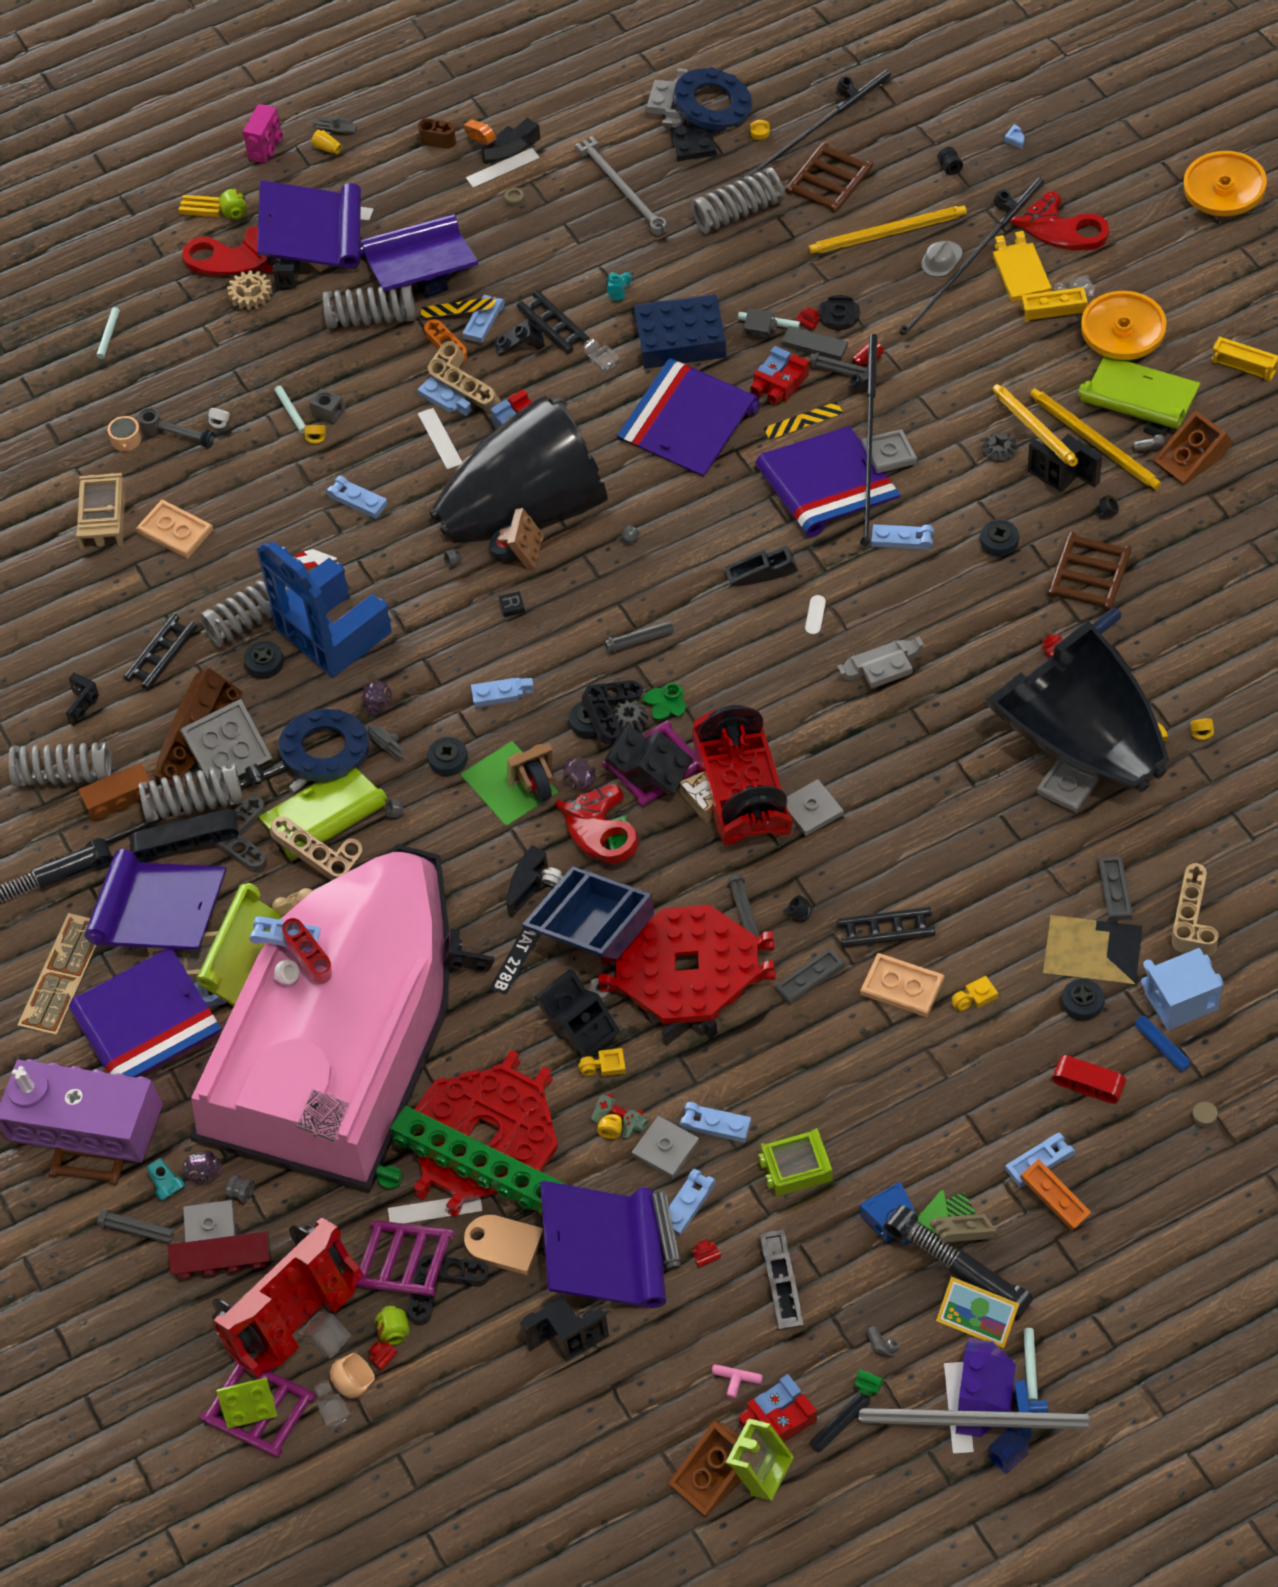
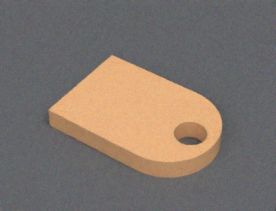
[464,1215,544,1276]

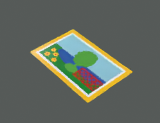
[936,1277,1019,1348]

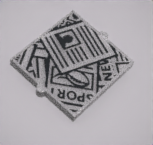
[296,1089,350,1142]

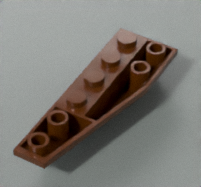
[153,667,243,788]

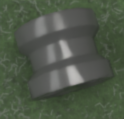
[226,1174,255,1203]

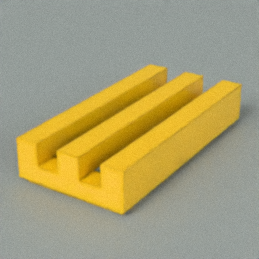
[179,195,221,217]

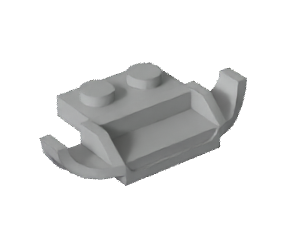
[647,68,688,128]
[837,636,924,688]

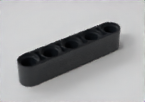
[129,809,239,862]

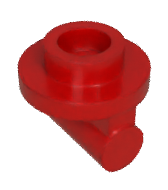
[796,307,820,331]
[1041,633,1063,659]
[692,1239,721,1268]
[368,1341,398,1371]

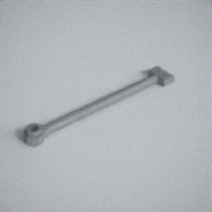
[575,136,667,236]

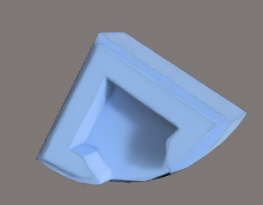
[1004,124,1025,149]

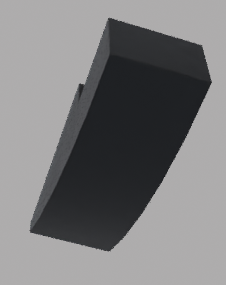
[481,118,541,164]
[725,545,798,586]
[506,845,548,918]

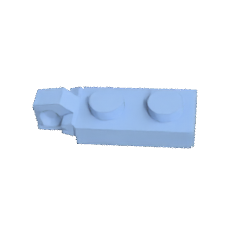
[417,377,472,416]
[471,678,534,707]

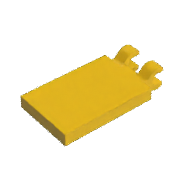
[993,231,1052,303]

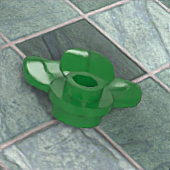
[642,683,686,720]

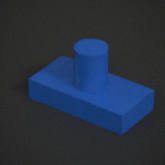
[1014,1380,1048,1439]

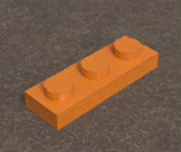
[1020,1159,1091,1231]

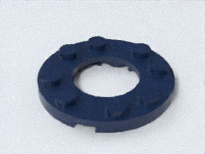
[673,67,752,131]
[279,709,369,781]

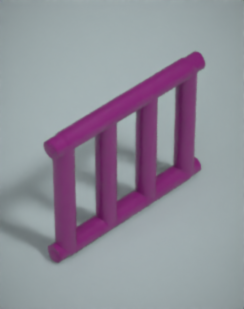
[602,720,700,807]
[357,1220,455,1296]
[200,1361,317,1458]

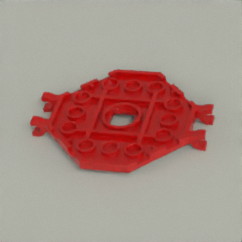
[599,905,776,1024]
[413,1050,558,1218]

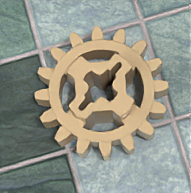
[227,271,272,310]

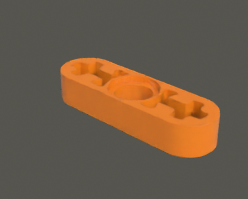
[463,119,496,145]
[424,319,467,364]

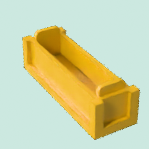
[1021,287,1088,322]
[1211,336,1278,382]

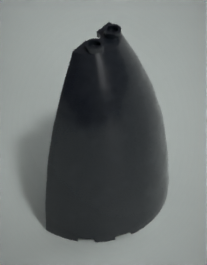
[429,396,608,543]
[987,620,1169,793]

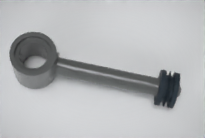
[138,407,215,448]

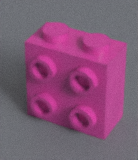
[243,104,283,164]

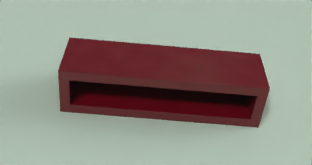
[167,1231,272,1279]

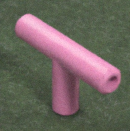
[712,1365,763,1399]

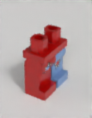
[750,346,809,405]
[490,389,532,427]
[738,1374,817,1450]

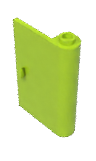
[1078,356,1200,430]
[259,767,387,861]
[196,883,284,1006]

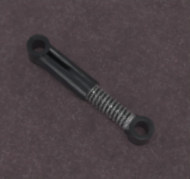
[0,838,113,903]
[884,1205,1033,1321]

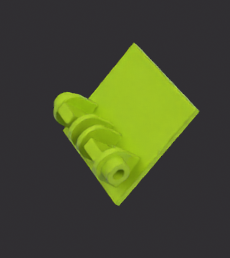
[216,1377,277,1429]

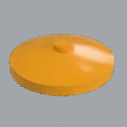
[1183,151,1267,216]
[1081,291,1167,360]

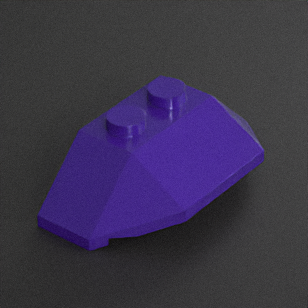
[955,1338,1016,1437]

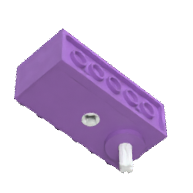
[0,1059,163,1163]

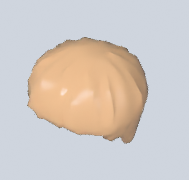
[330,1353,375,1399]

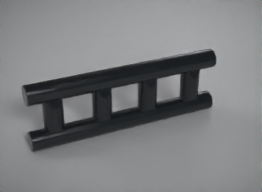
[516,290,590,354]
[123,613,198,690]
[837,907,936,948]

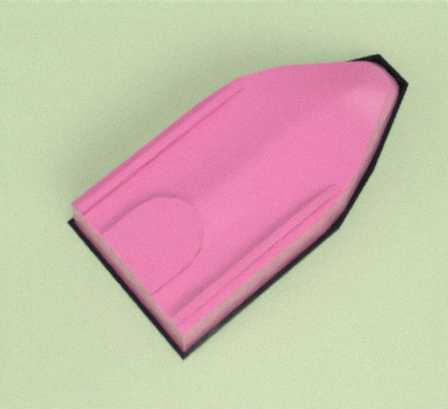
[190,844,450,1192]

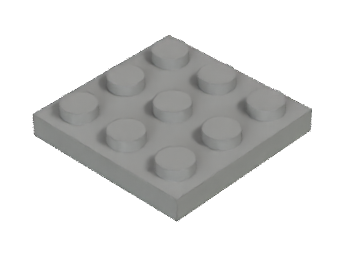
[180,699,272,786]

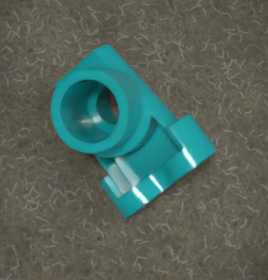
[606,272,632,300]
[146,1158,185,1201]

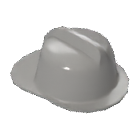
[922,241,962,277]

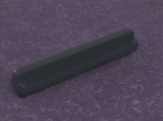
[810,1393,870,1452]

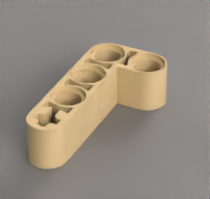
[428,341,501,412]
[270,816,362,880]
[1172,863,1218,957]

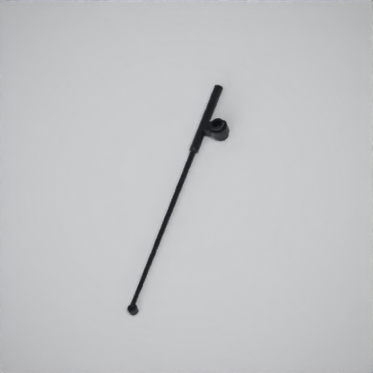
[720,69,891,200]
[899,177,1044,335]
[850,334,877,547]
[49,763,290,862]

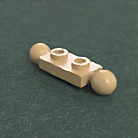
[272,888,312,915]

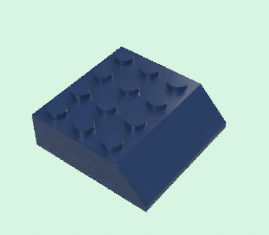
[633,293,727,369]
[522,866,654,959]

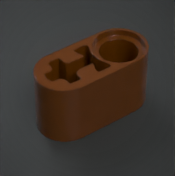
[418,118,456,149]

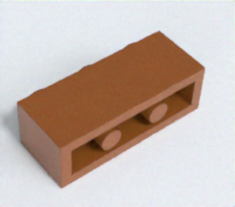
[78,763,150,822]

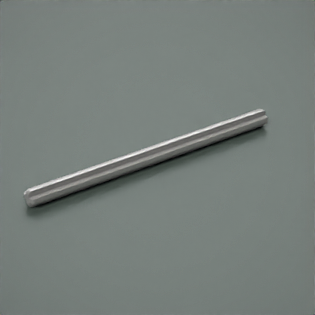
[859,1408,1090,1429]

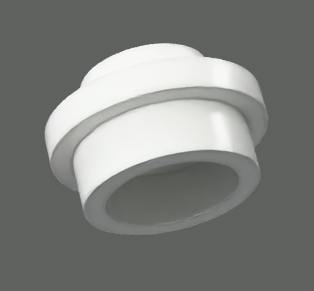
[541,867,563,887]

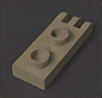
[930,1214,997,1242]

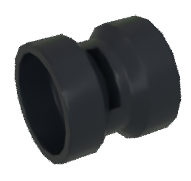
[937,147,963,175]

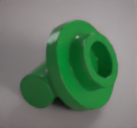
[376,1165,403,1189]
[855,1370,884,1396]

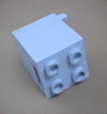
[1141,948,1224,1031]

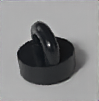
[1097,495,1119,518]
[787,895,811,921]

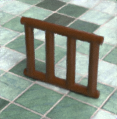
[785,142,873,213]
[1048,532,1132,611]
[48,1147,124,1186]

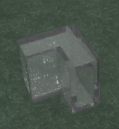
[298,1311,351,1358]

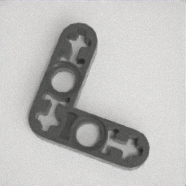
[215,796,267,873]

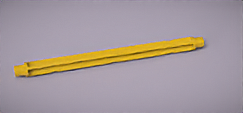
[808,205,967,254]
[993,384,1078,466]
[1030,388,1162,490]

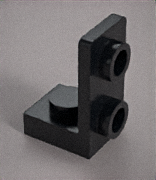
[273,258,301,288]
[495,319,545,356]
[66,672,99,726]
[443,929,495,972]
[662,1019,718,1046]

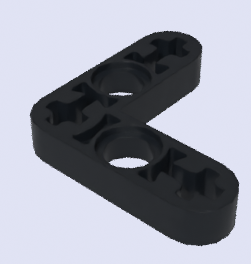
[581,680,643,745]
[408,1255,490,1326]

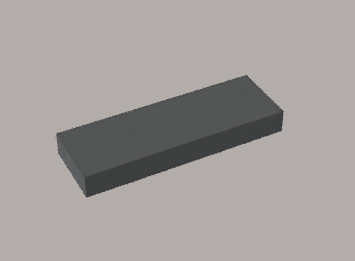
[782,326,848,361]
[1098,856,1132,921]
[775,947,845,1006]

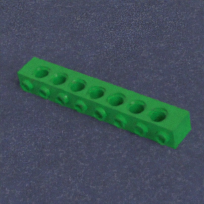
[390,1105,567,1216]

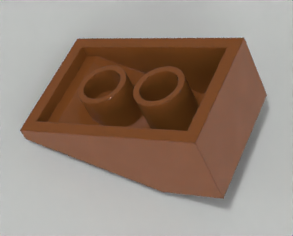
[1153,410,1234,484]
[669,1421,762,1516]

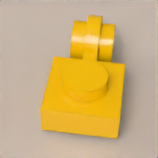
[952,976,998,1011]
[578,1048,626,1076]

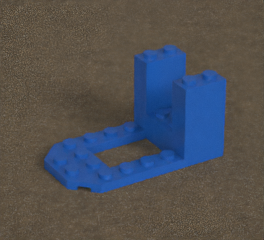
[256,542,392,678]

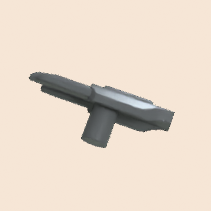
[313,114,357,134]
[367,725,405,760]

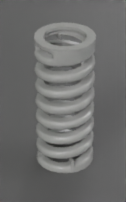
[691,167,785,234]
[323,284,415,329]
[199,579,288,648]
[8,742,112,786]
[139,763,243,823]

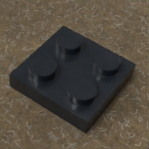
[670,124,717,162]

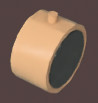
[107,416,142,452]

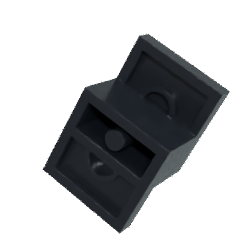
[1027,434,1102,493]
[604,724,693,796]
[534,969,621,1059]
[520,1297,609,1362]

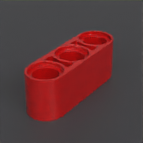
[282,918,332,983]
[1052,1055,1127,1104]

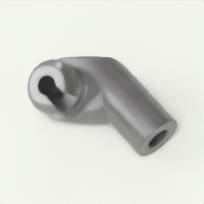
[1134,434,1166,452]
[866,1326,900,1357]

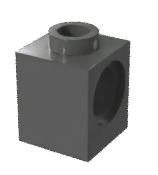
[744,308,777,338]
[310,388,345,425]

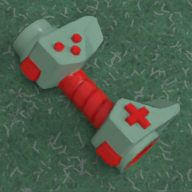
[591,1093,649,1139]

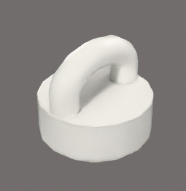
[208,408,230,429]
[274,960,299,984]

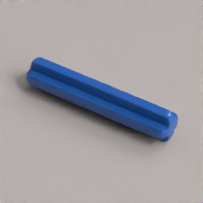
[1135,1015,1191,1072]

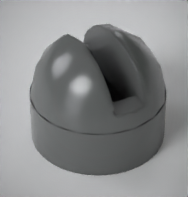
[621,525,640,544]
[444,550,462,568]
[386,799,404,818]

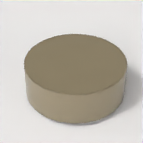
[504,188,525,207]
[1192,1102,1218,1127]

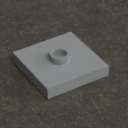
[862,429,917,473]
[1036,760,1100,813]
[787,779,844,837]
[632,1116,699,1179]
[183,1200,235,1242]

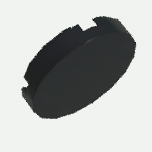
[818,295,860,331]

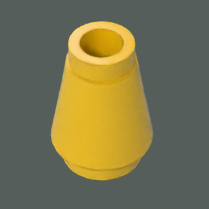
[311,130,342,155]

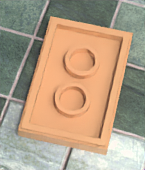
[136,500,214,559]
[860,953,944,1017]

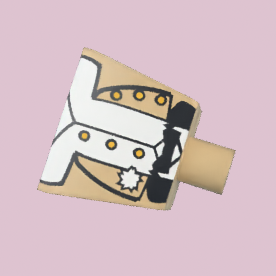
[680,772,713,823]

